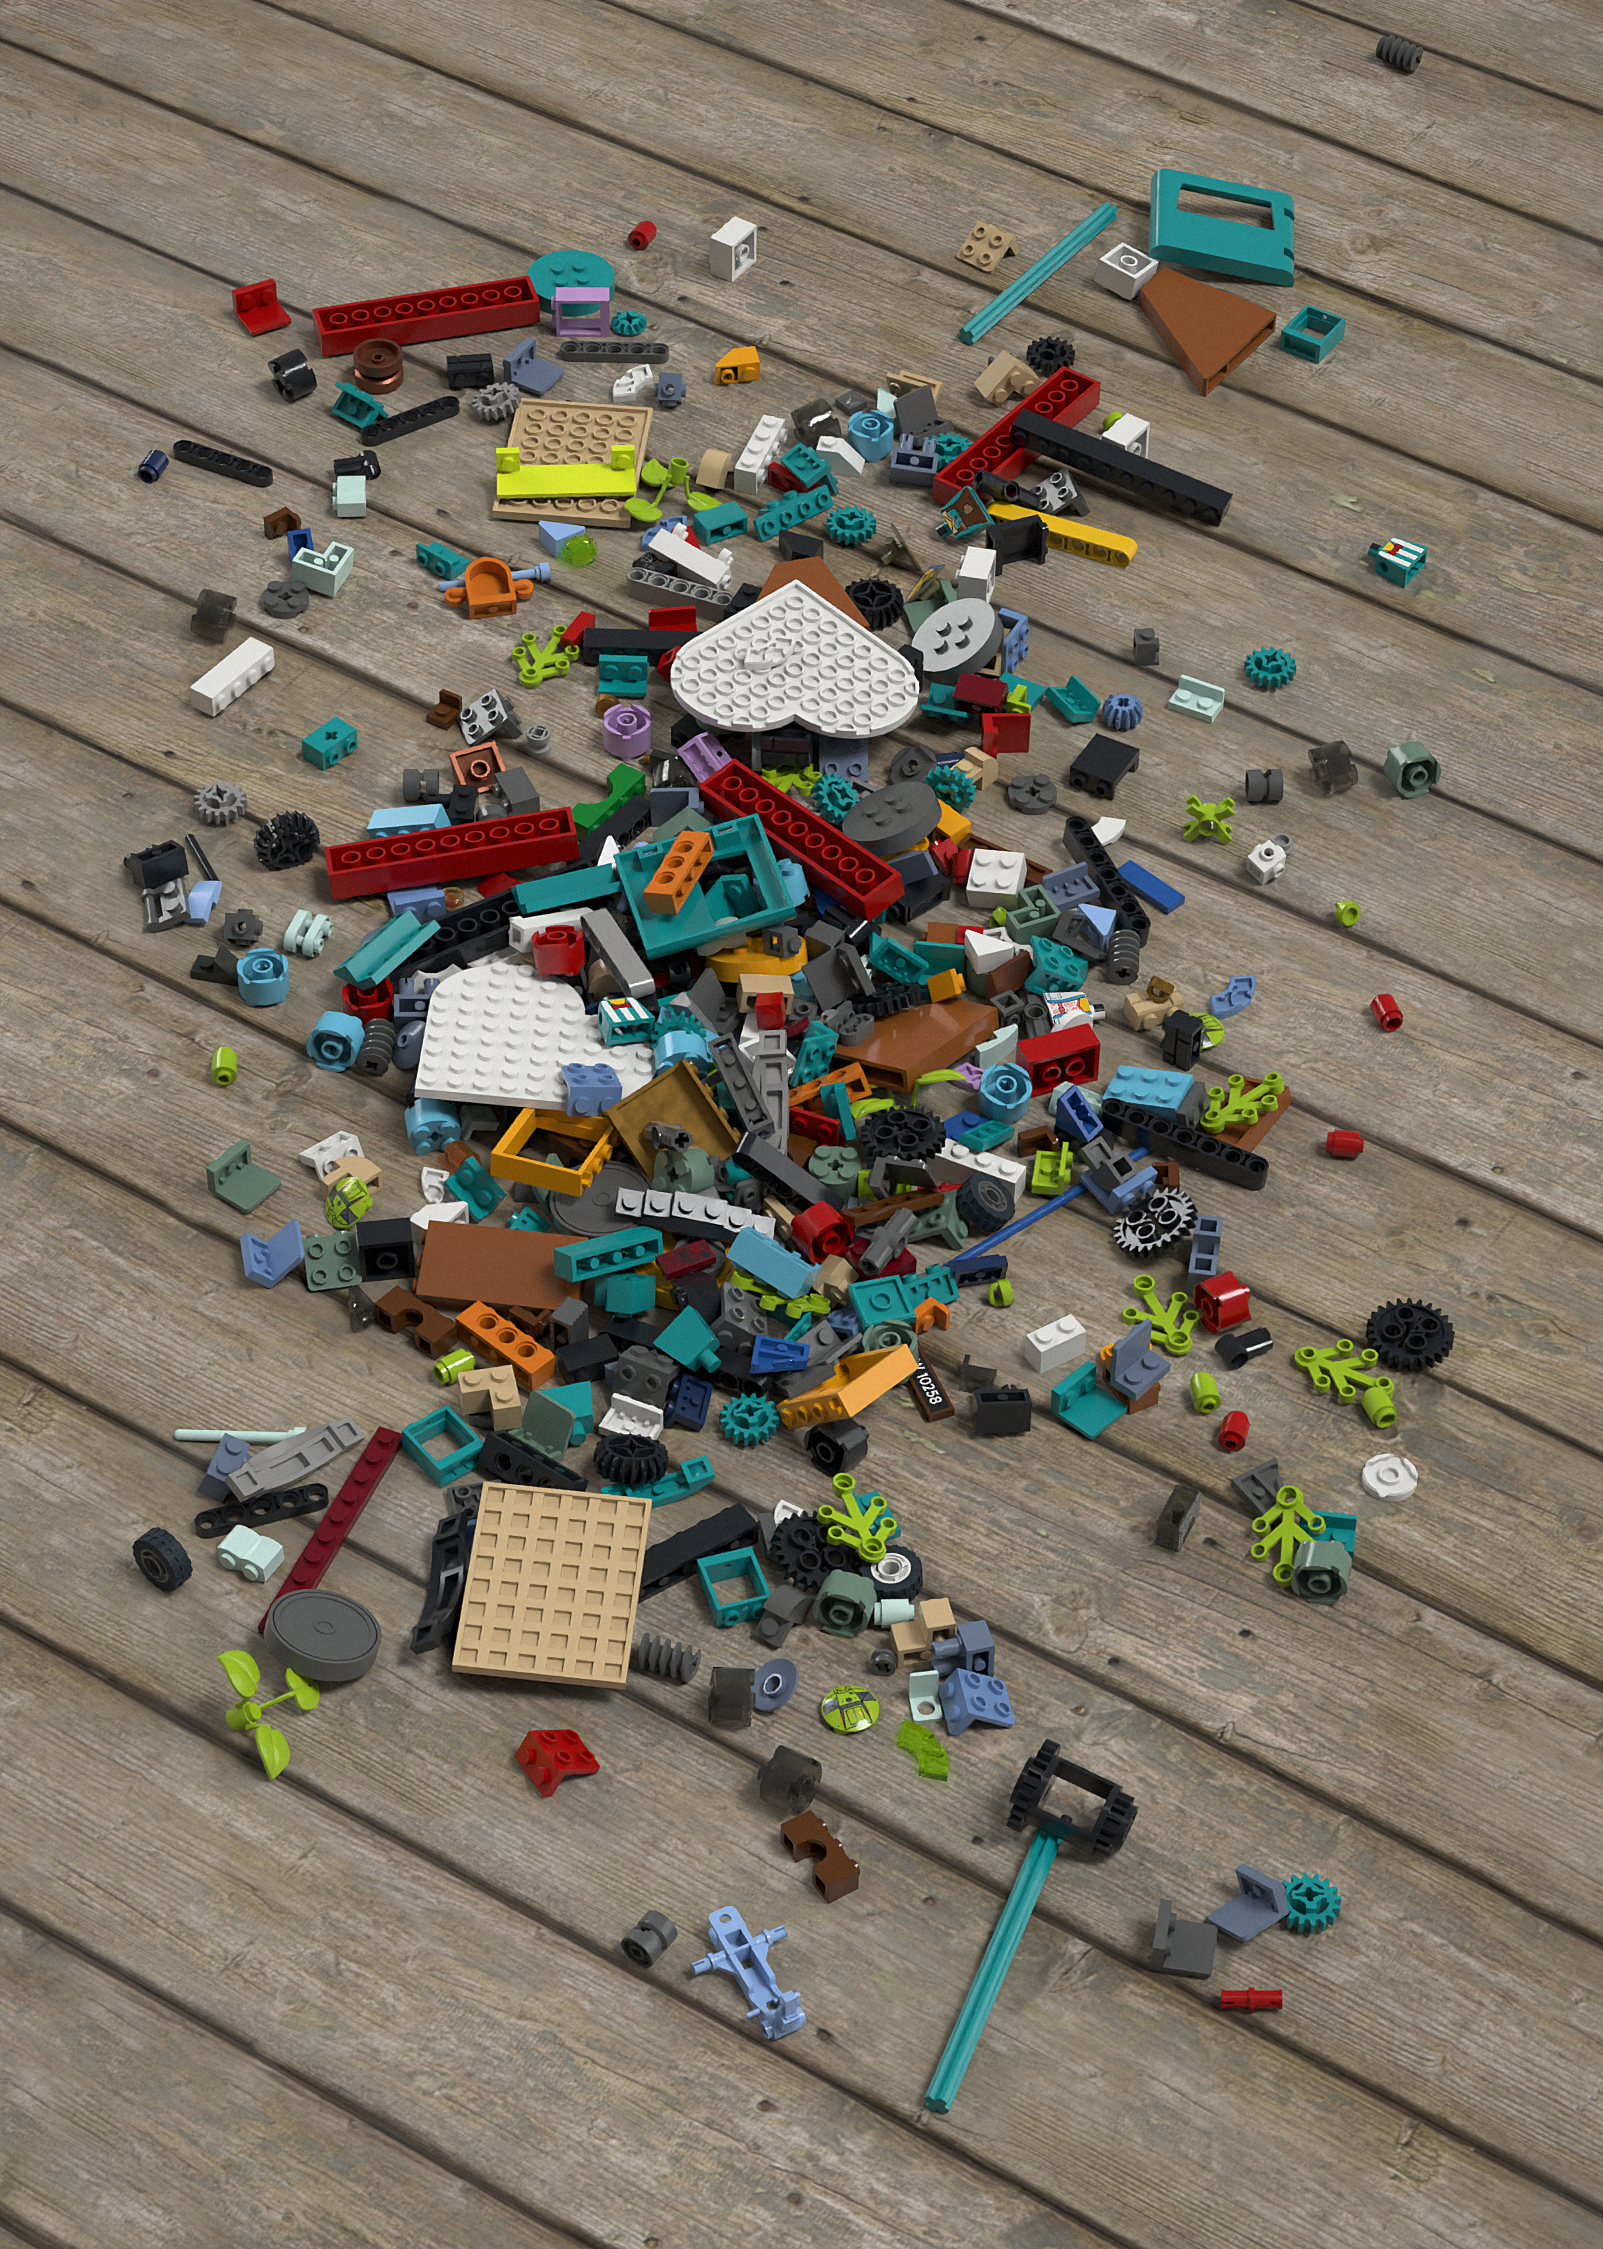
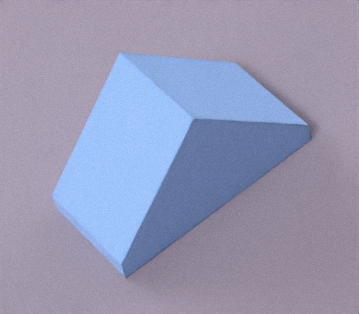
[539,520,585,559]
[1078,903,1117,953]

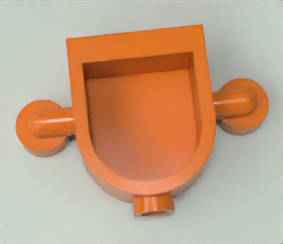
[445,557,534,619]

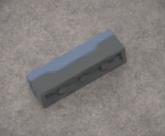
[707,1032,776,1139]

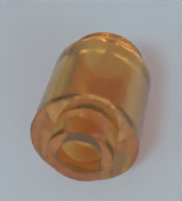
[444,1140,482,1171]

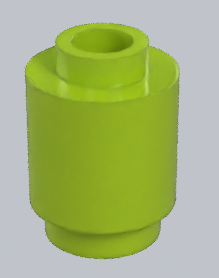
[211,1047,238,1085]
[433,1348,476,1385]
[1189,1372,1221,1413]
[1361,1387,1397,1428]

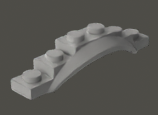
[752,1030,789,1157]
[224,1416,365,1502]

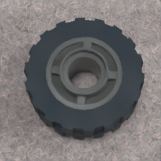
[956,1172,1015,1232]
[132,1527,193,1592]

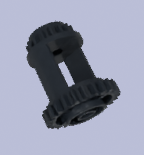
[1007,1739,1139,1856]

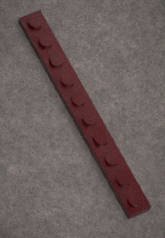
[258,1426,402,1635]

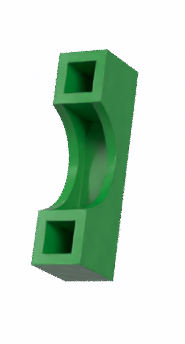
[571,763,646,842]

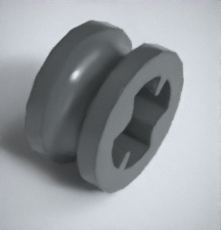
[870,1649,897,1676]

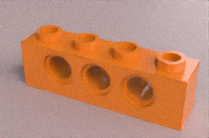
[643,831,714,915]
[789,1062,872,1115]
[455,1300,556,1392]

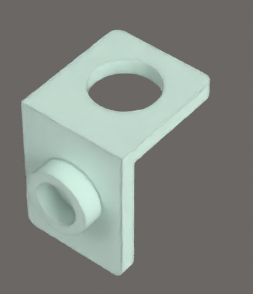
[909,1670,942,1724]

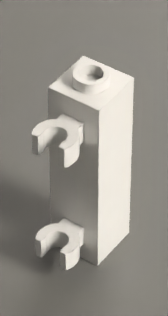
[648,523,734,591]
[508,907,593,953]

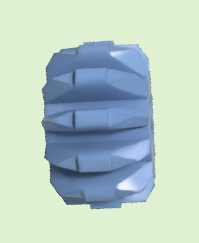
[1103,692,1143,731]

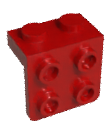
[514,1729,600,1797]

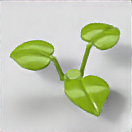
[624,457,723,522]
[850,1069,966,1121]
[216,1650,320,1780]

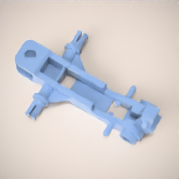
[690,1906,806,2040]

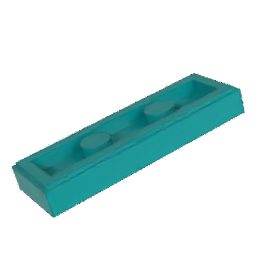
[959,1119,1015,1152]

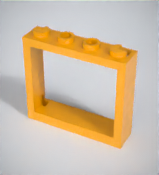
[490,1107,621,1197]
[776,1344,919,1430]

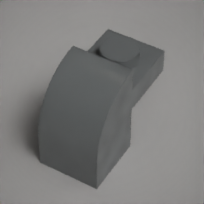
[1078,1136,1140,1191]
[754,1584,815,1648]

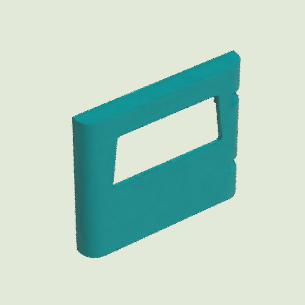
[1148,169,1295,288]
[613,813,797,961]

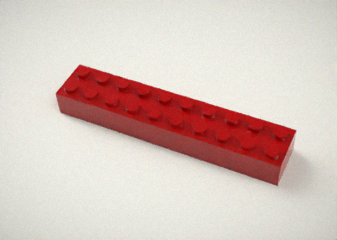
[312,276,540,357]
[932,366,1101,505]
[698,758,905,922]
[324,806,580,900]

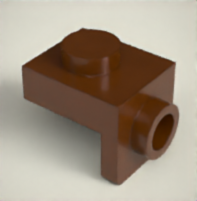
[1017,1125,1060,1158]

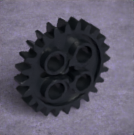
[838,981,921,1016]
[860,1105,946,1163]
[1114,1188,1198,1260]
[1365,1298,1455,1372]
[770,1510,860,1595]

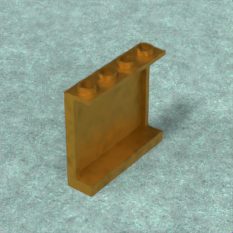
[603,1059,741,1181]

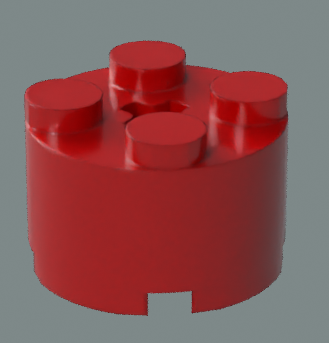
[532,925,586,977]
[341,978,394,1030]
[791,1201,854,1264]
[1193,1271,1251,1334]

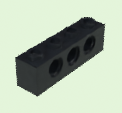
[477,1430,589,1492]

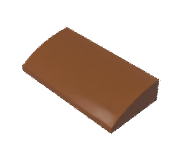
[1199,1076,1292,1152]

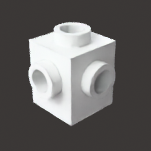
[1246,840,1286,885]

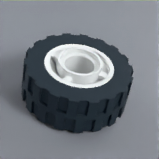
[860,1544,923,1602]

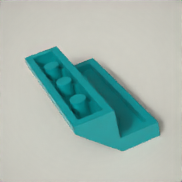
[511,863,624,915]
[332,909,441,990]

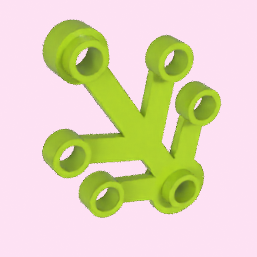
[512,625,580,689]
[761,763,822,796]
[1200,1072,1285,1134]
[730,1271,831,1318]
[1122,1274,1200,1355]
[1294,1339,1394,1403]
[817,1473,897,1563]
[1251,1485,1326,1587]

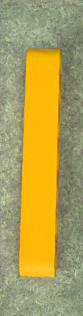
[986,500,1138,568]

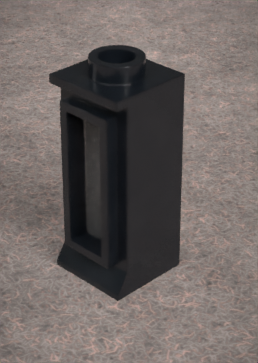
[888,872,951,926]

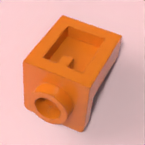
[909,1296,950,1336]

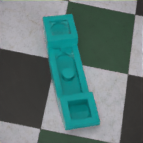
[600,1455,716,1509]

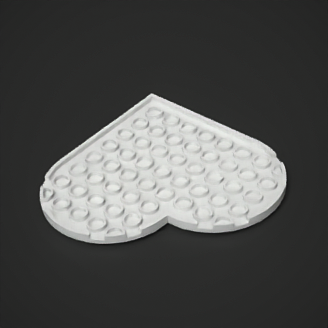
[670,579,919,739]
[414,962,657,1111]

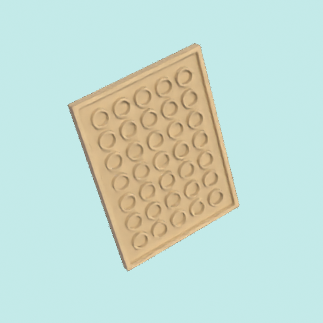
[492,398,653,528]

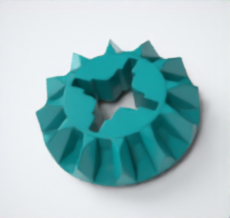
[612,310,647,335]

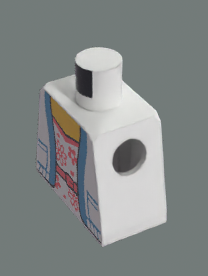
[1043,992,1105,1032]

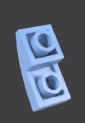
[184,881,223,923]

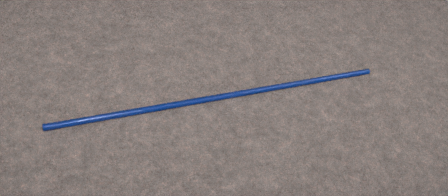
[776,1106,1210,1377]

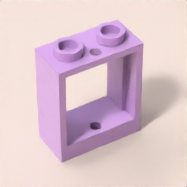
[551,287,610,337]
[677,730,732,783]

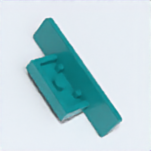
[753,485,833,541]

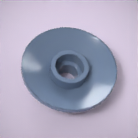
[392,1020,426,1069]
[749,1658,799,1712]

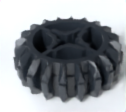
[845,577,904,630]
[253,810,320,871]
[593,1432,669,1486]

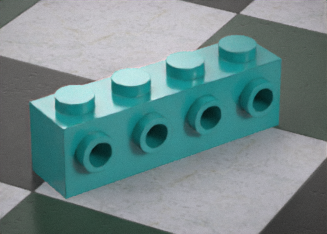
[553,1225,663,1283]

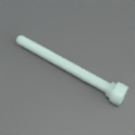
[174,1427,307,1443]

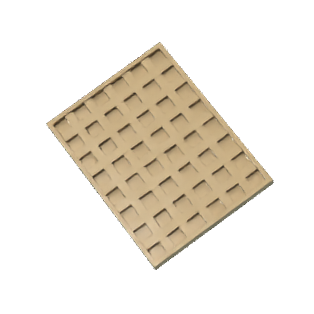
[452,1482,652,1690]

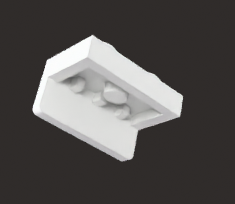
[599,1393,663,1440]

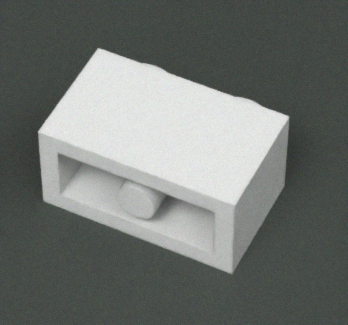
[1025,1314,1086,1374]

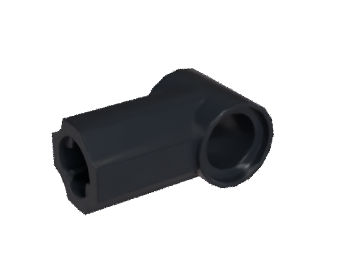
[333,450,381,480]
[821,904,873,947]
[1214,1327,1273,1370]

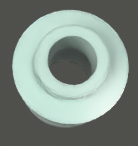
[874,1599,915,1628]

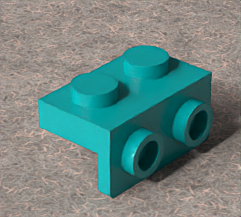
[1044,676,1101,723]

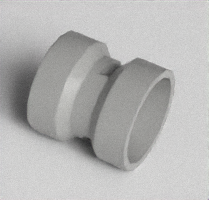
[526,724,551,759]

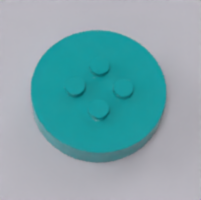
[527,250,615,317]

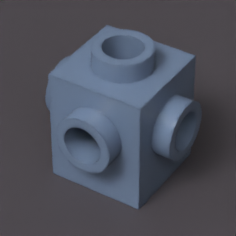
[654,372,686,407]

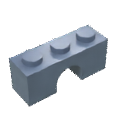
[1187,1214,1223,1295]

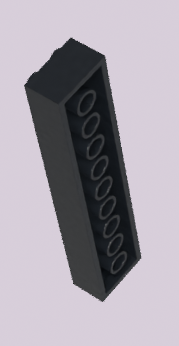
[383,858,613,997]

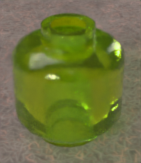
[562,534,598,567]

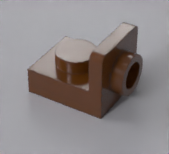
[264,507,301,540]
[426,689,462,731]
[1152,1162,1180,1192]
[509,1305,552,1343]

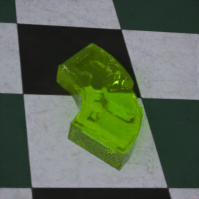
[897,1719,949,1782]

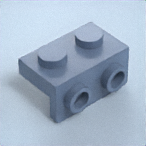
[1042,862,1100,912]

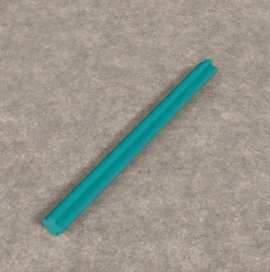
[959,201,1118,346]
[924,1829,1062,2114]

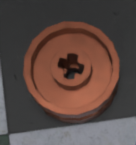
[353,338,404,394]

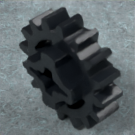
[1026,336,1075,374]

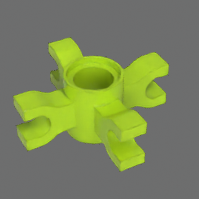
[1183,794,1235,845]

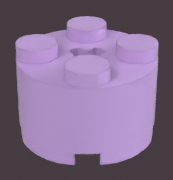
[603,704,652,761]

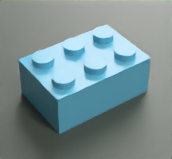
[1102,1065,1194,1122]

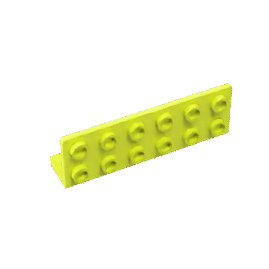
[496,445,636,499]

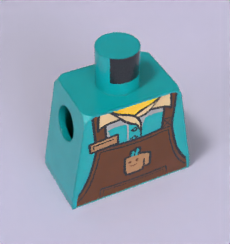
[935,486,995,540]

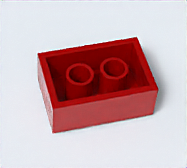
[1015,1023,1101,1099]

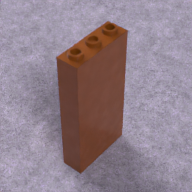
[412,1220,589,1317]

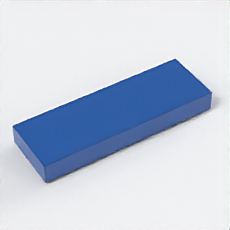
[1118,860,1185,915]

